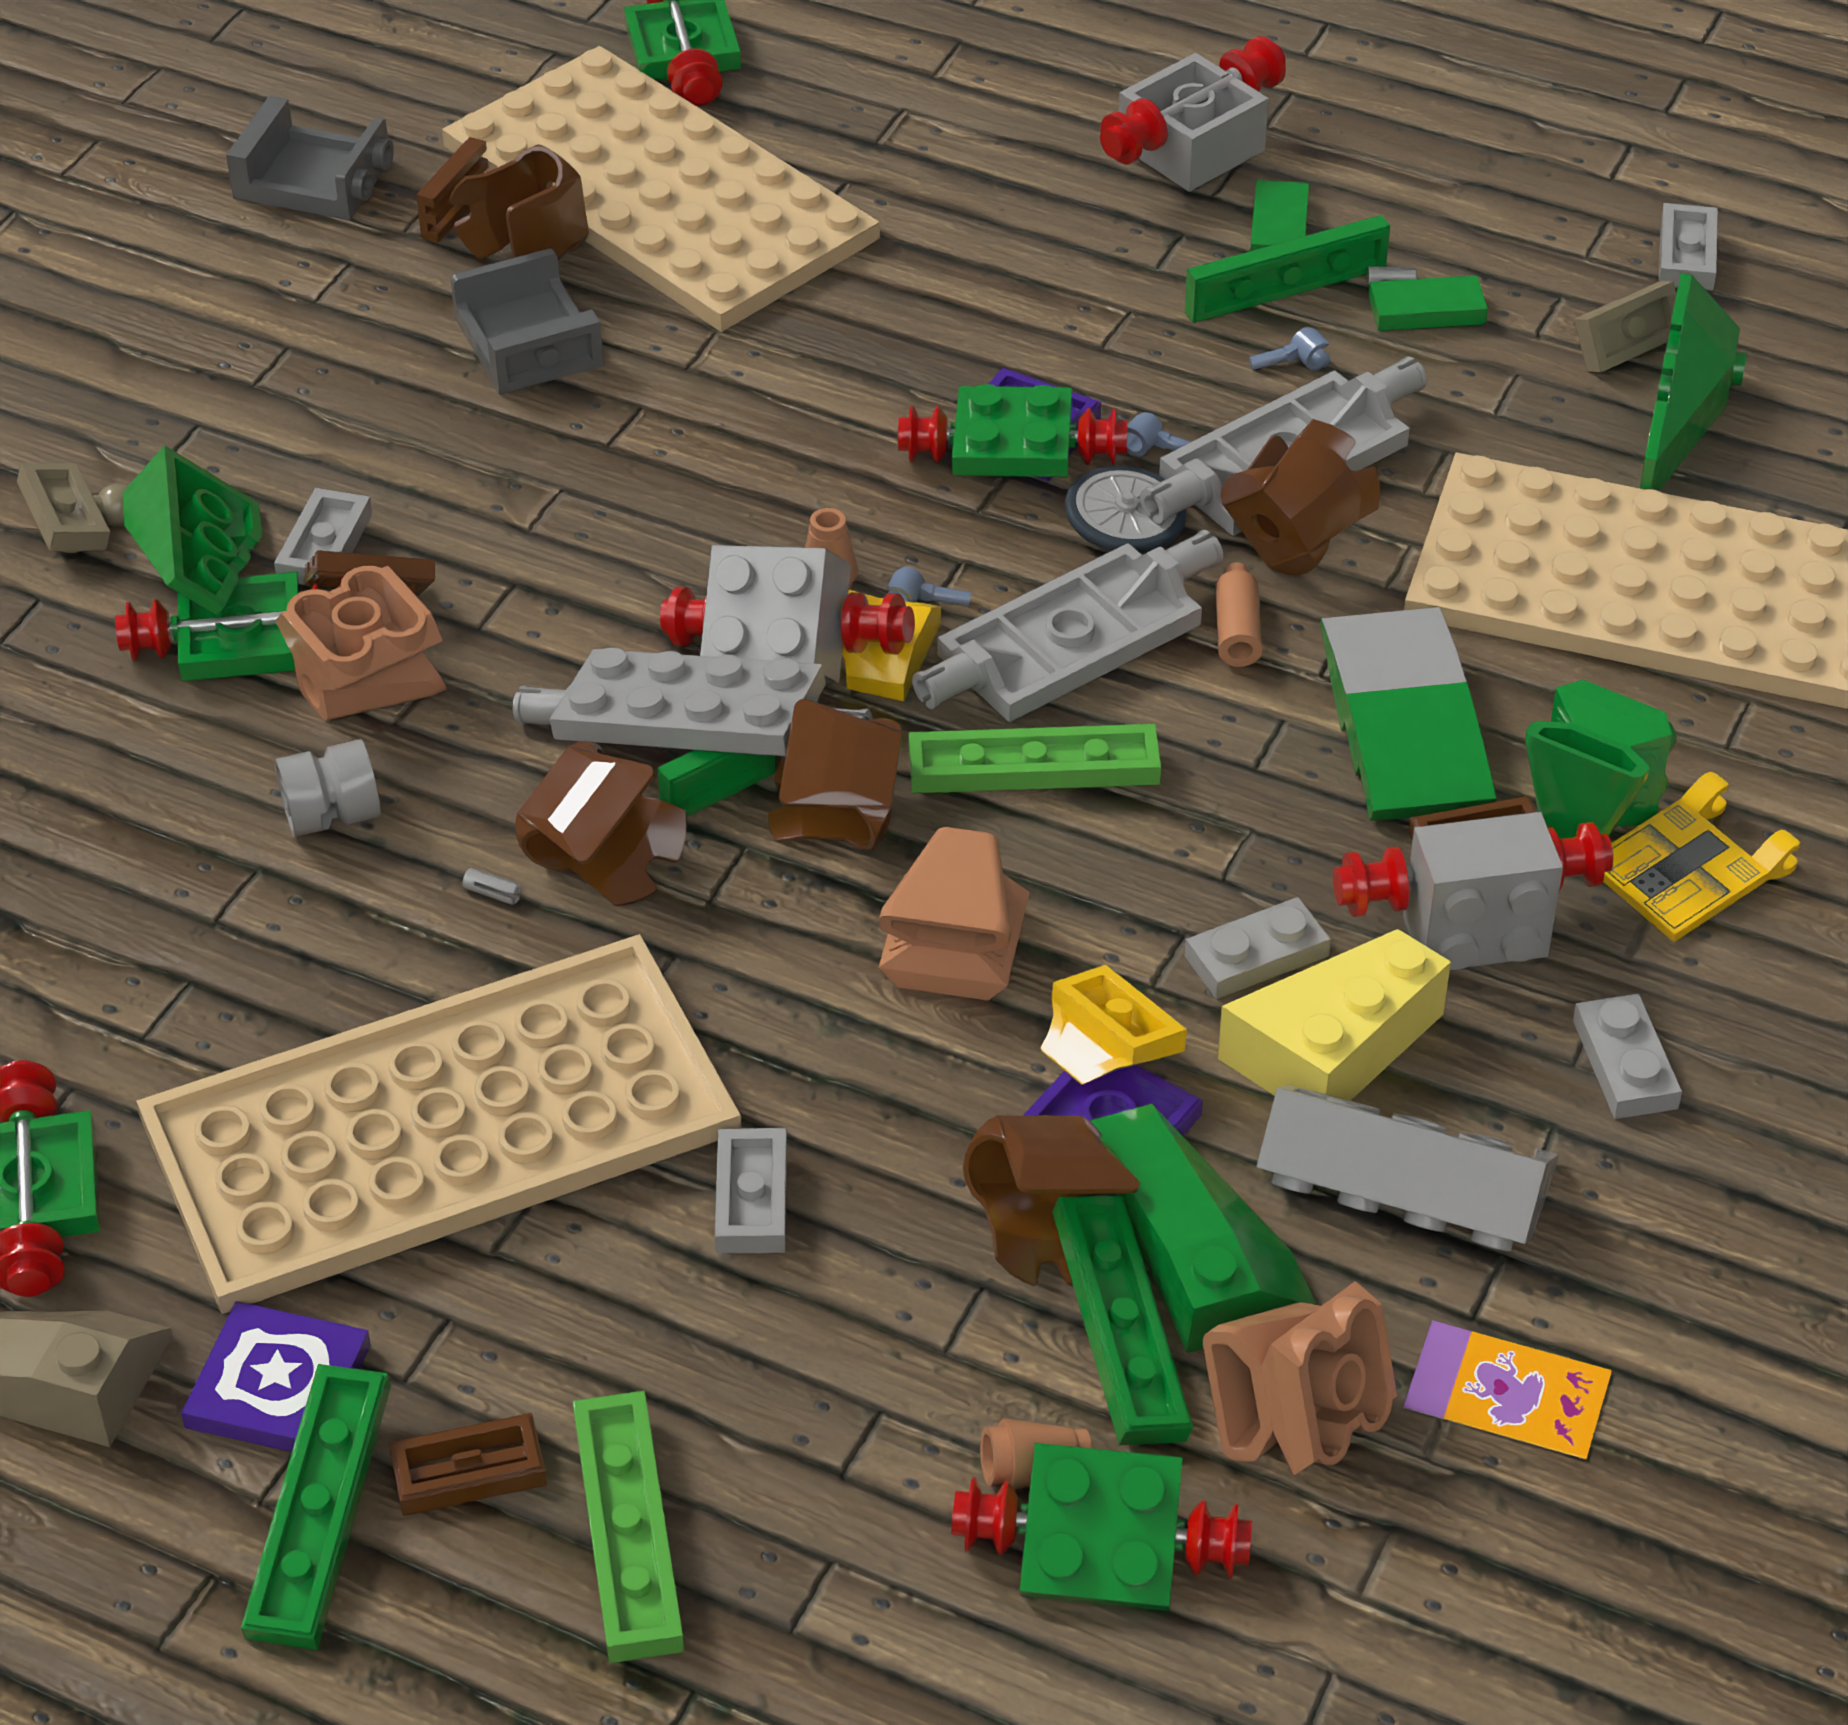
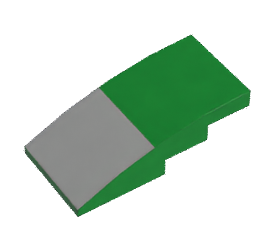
[1320,607,1496,821]

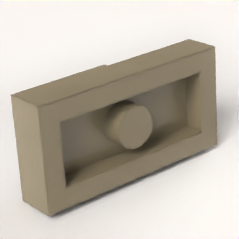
[1574,281,1676,373]

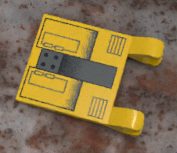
[1603,772,1801,942]

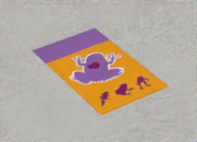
[1403,1320,1612,1459]

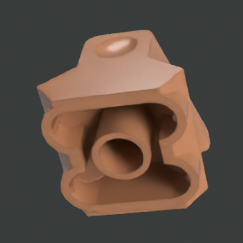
[276,566,447,721]
[878,827,1030,1001]
[1203,1281,1397,1475]

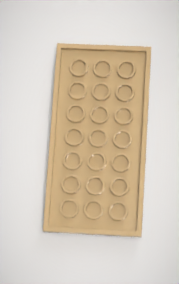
[442,46,880,332]
[1404,452,1848,709]
[136,934,741,1314]

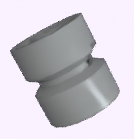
[274,739,381,837]

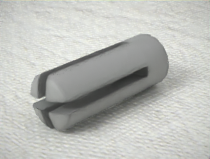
[1367,266,1417,286]
[463,868,521,905]

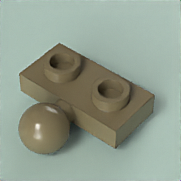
[17,463,129,553]

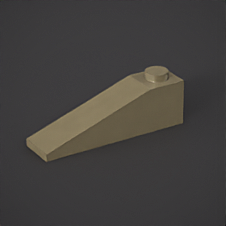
[0,1311,173,1447]

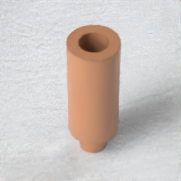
[1215,562,1262,667]

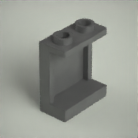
[226,96,394,220]
[451,248,604,395]

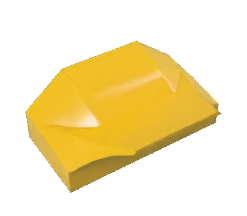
[842,590,941,702]
[1040,965,1187,1085]

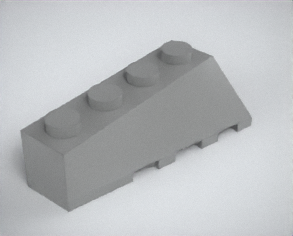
[1256,1085,1560,1251]

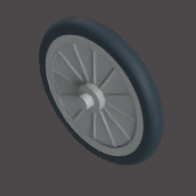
[1065,466,1187,553]

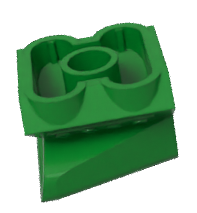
[1525,679,1677,839]

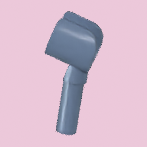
[1249,327,1331,371]
[1127,412,1191,456]
[887,567,971,607]

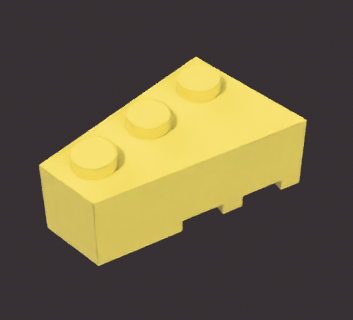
[1218,929,1451,1101]

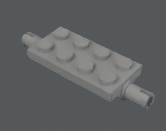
[1140,356,1427,536]
[912,530,1223,723]
[513,647,873,756]

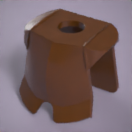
[450,144,589,260]
[1221,419,1381,575]
[768,699,903,850]
[515,741,686,906]
[963,1115,1140,1286]

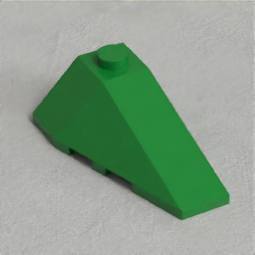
[1640,273,1747,491]
[122,445,262,615]
[1090,1104,1317,1353]

